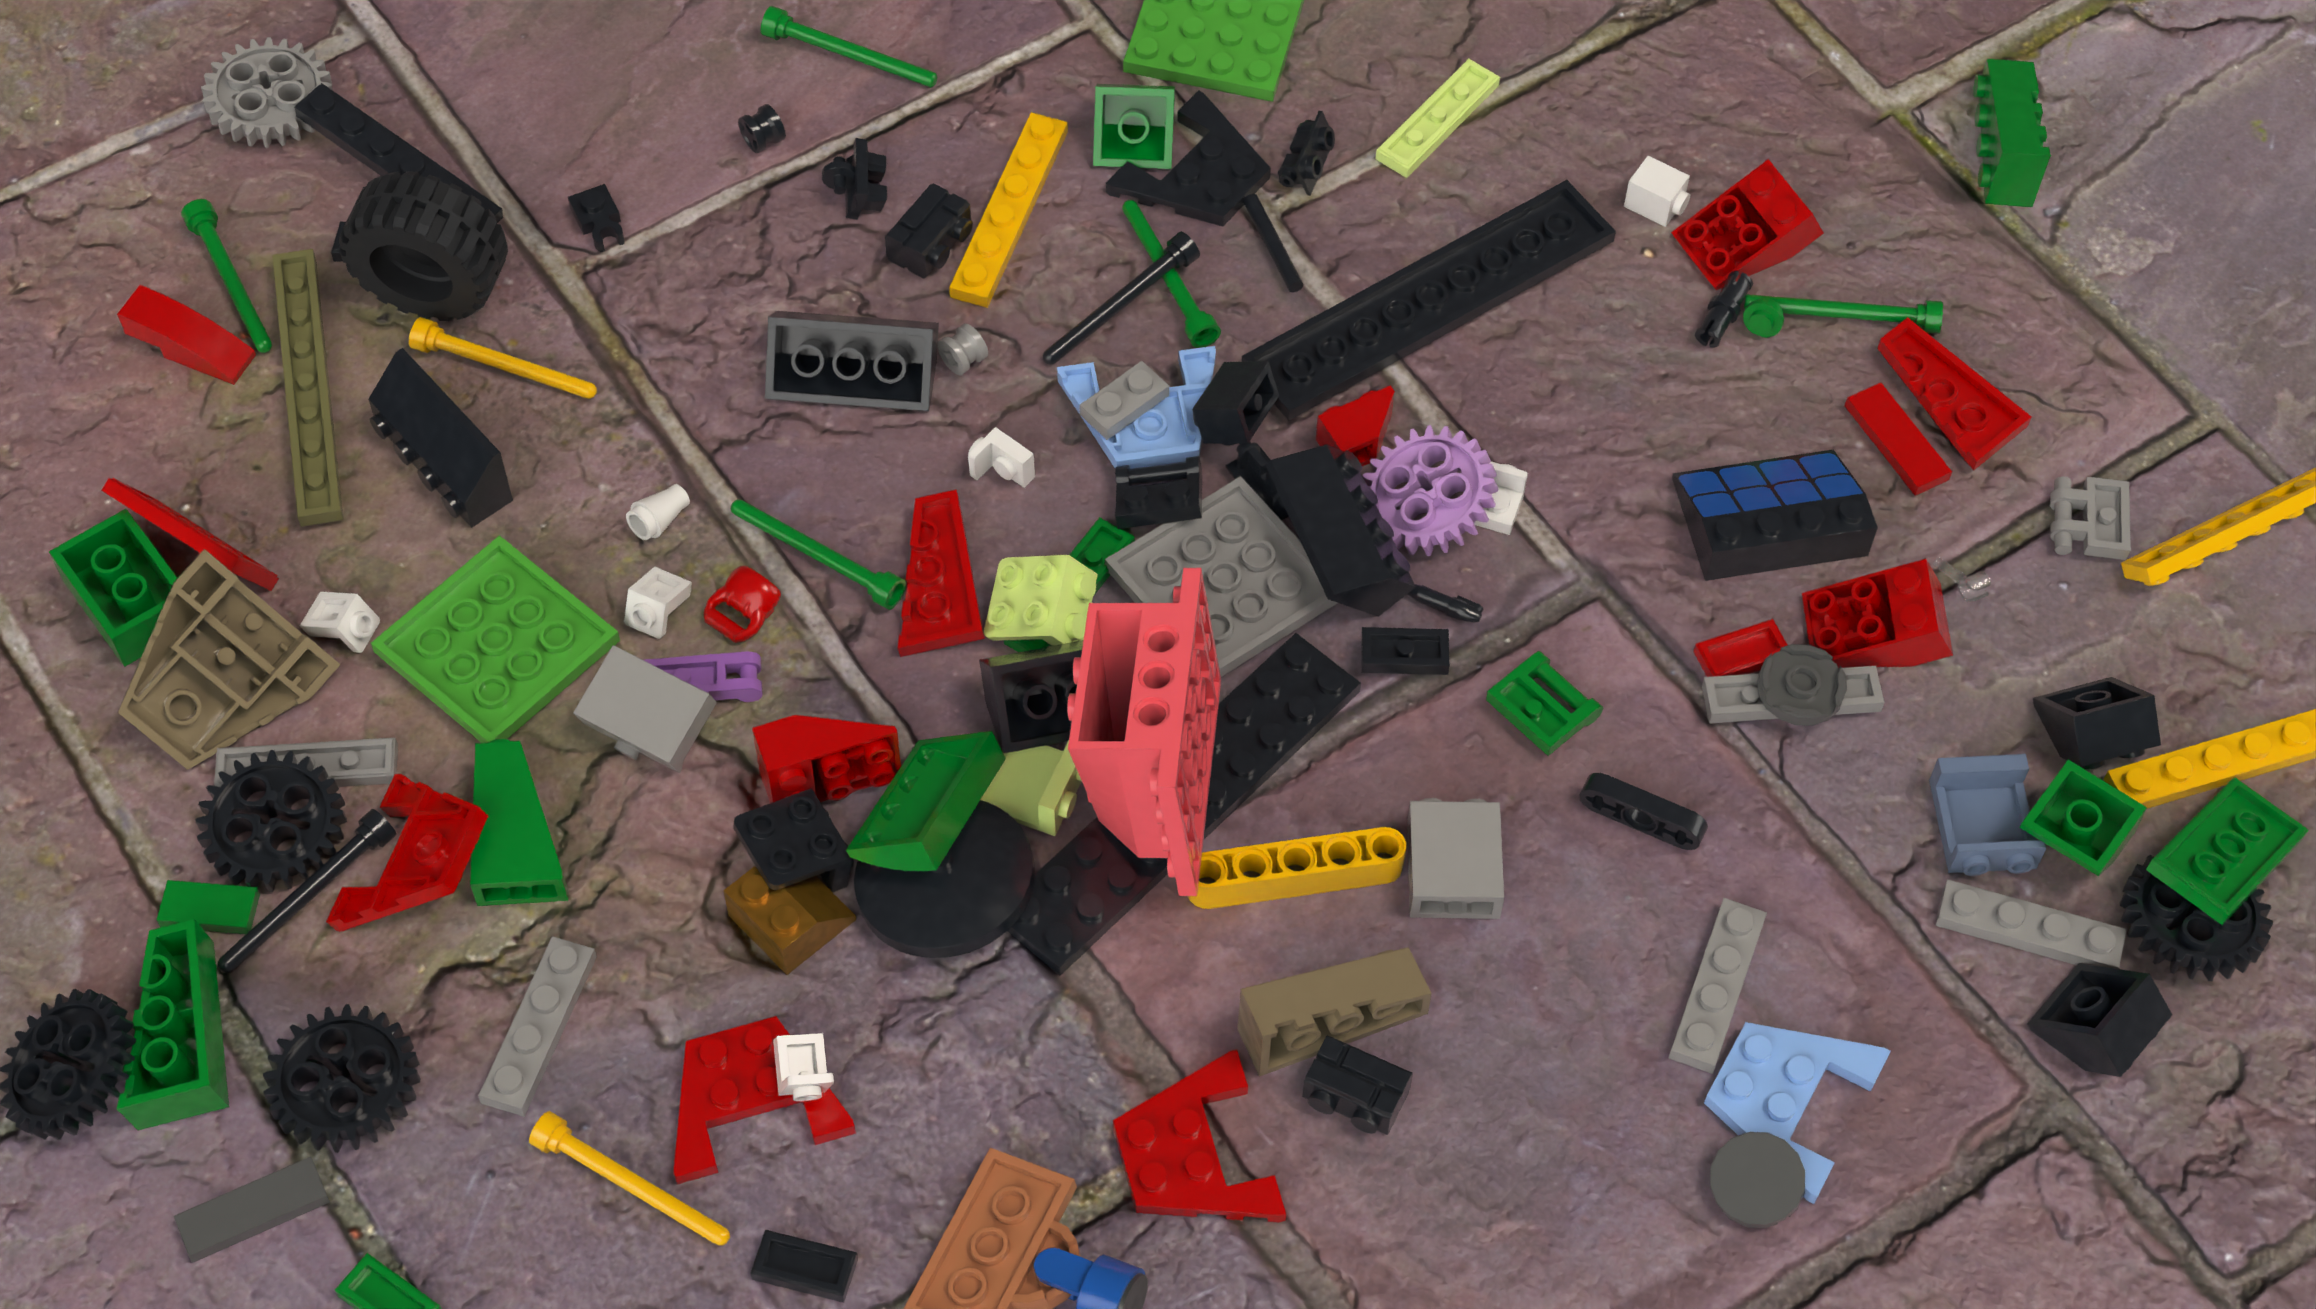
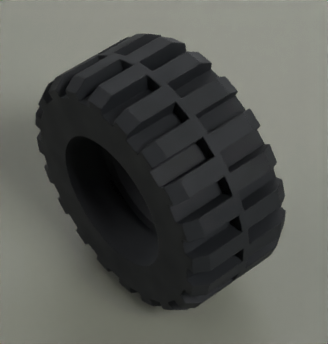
[339,171,508,321]

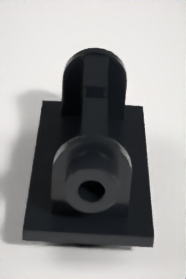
[1278,111,1335,196]
[1225,441,1289,520]

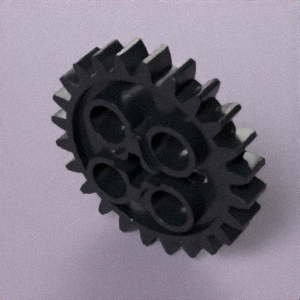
[195,750,347,892]
[2120,855,2273,981]
[0,989,136,1140]
[263,1004,421,1153]

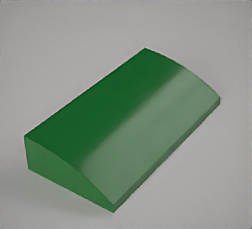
[846,731,1006,871]

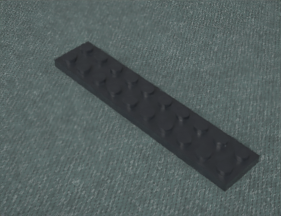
[1242,180,1616,421]
[1008,633,1361,976]

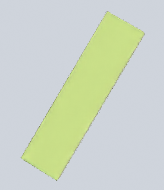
[1375,59,1500,178]

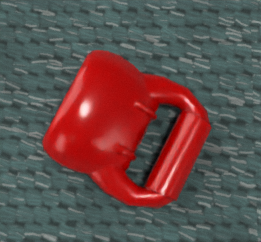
[703,566,781,643]

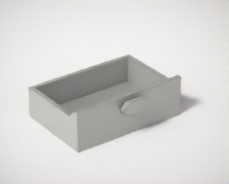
[573,645,717,773]

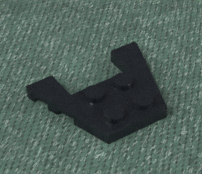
[1106,90,1271,227]

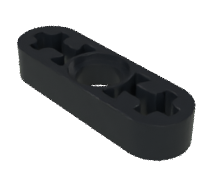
[1579,773,1708,850]

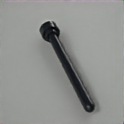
[1043,231,1200,365]
[218,809,397,973]

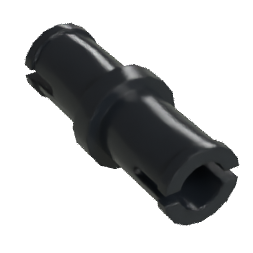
[1695,271,1753,348]

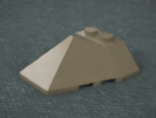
[118,549,341,770]

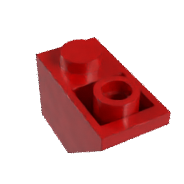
[1316,385,1395,467]

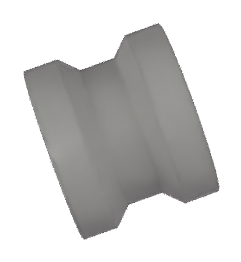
[937,323,988,375]

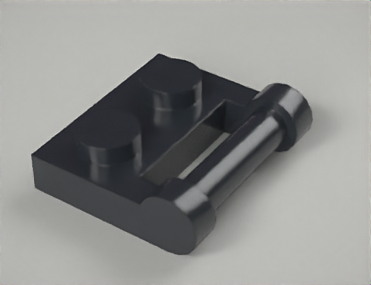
[1115,456,1202,529]

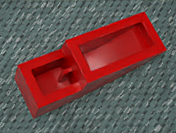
[117,285,256,385]

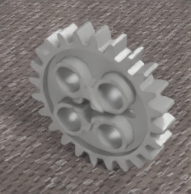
[201,37,333,148]

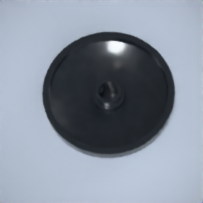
[854,800,1036,958]

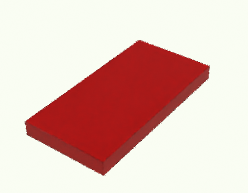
[101,478,279,591]

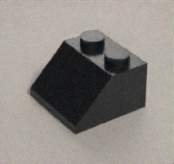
[2033,677,2161,769]
[2027,963,2172,1077]

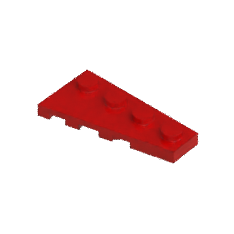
[1877,317,2032,471]
[897,489,985,657]

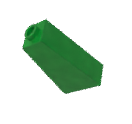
[470,739,568,906]

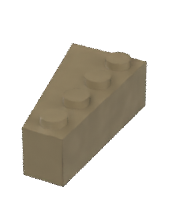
[1238,947,1432,1077]

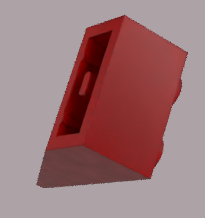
[1671,159,1824,290]
[1802,558,1953,668]
[752,715,901,803]

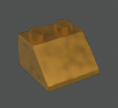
[723,866,856,975]

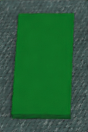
[2146,777,2309,925]

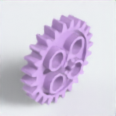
[1363,425,1498,556]

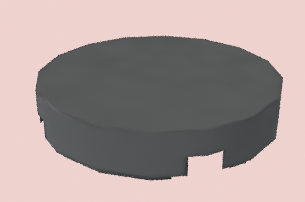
[1757,644,1847,726]
[1710,1132,1805,1228]

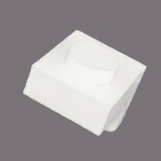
[773,1033,834,1101]

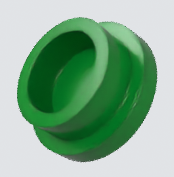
[1743,298,1784,337]

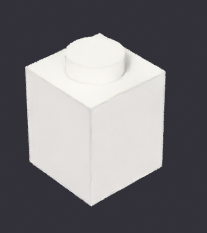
[1624,156,1691,227]

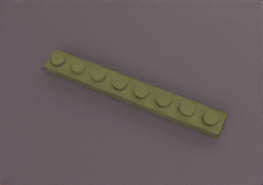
[272,249,344,527]

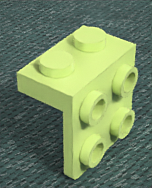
[984,555,1098,646]
[981,740,1082,836]

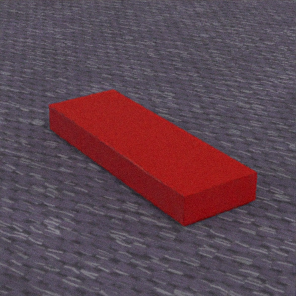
[1844,382,1952,496]

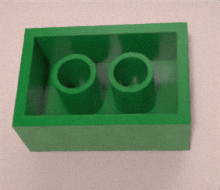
[49,509,177,667]

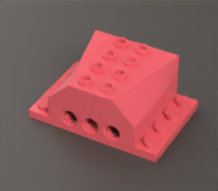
[1068,568,1221,896]

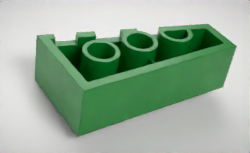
[1973,59,2051,207]
[117,919,229,1131]

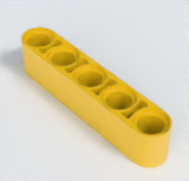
[1188,827,1406,909]

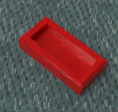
[1693,619,1788,677]

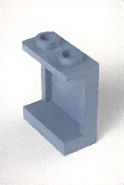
[1929,754,2046,876]

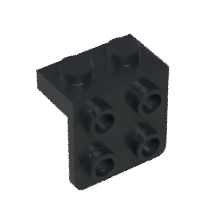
[733,788,854,892]

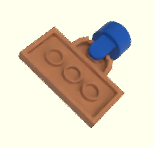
[904,1147,1148,1309]

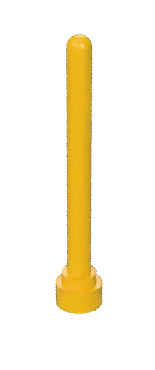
[409,317,597,399]
[529,1111,730,1246]

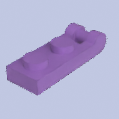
[644,651,763,702]

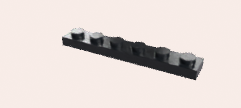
[294,83,503,224]

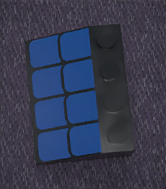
[1672,449,1878,581]

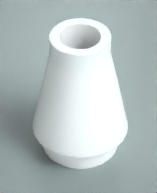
[626,484,690,540]

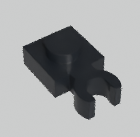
[567,184,625,253]

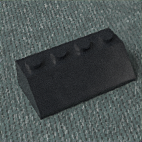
[765,311,939,411]
[368,348,513,528]
[1265,445,1416,617]
[979,640,1083,753]

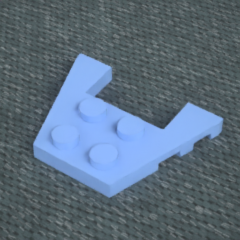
[1057,346,1216,469]
[1704,1022,1891,1204]

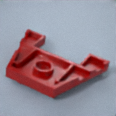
[326,774,488,931]
[673,1016,856,1185]
[1113,1049,1286,1223]

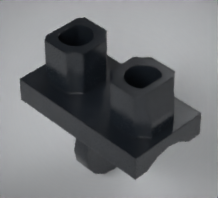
[822,138,887,220]

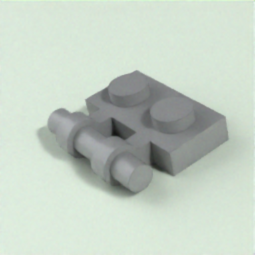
[2050,477,2131,560]

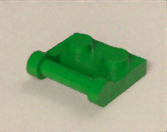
[1486,651,1604,756]

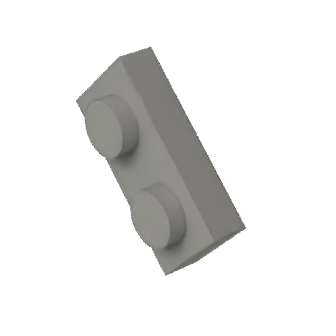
[1080,361,1170,440]

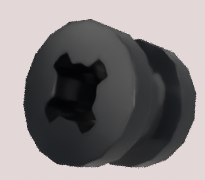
[738,104,786,153]

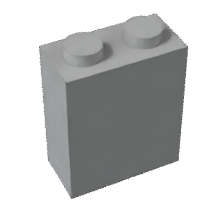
[1407,798,1504,919]

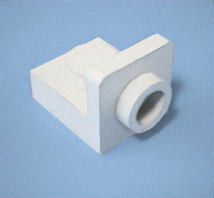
[968,427,1035,488]
[1474,461,1528,535]
[624,567,692,639]
[300,592,380,653]

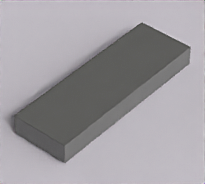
[174,1156,330,1262]

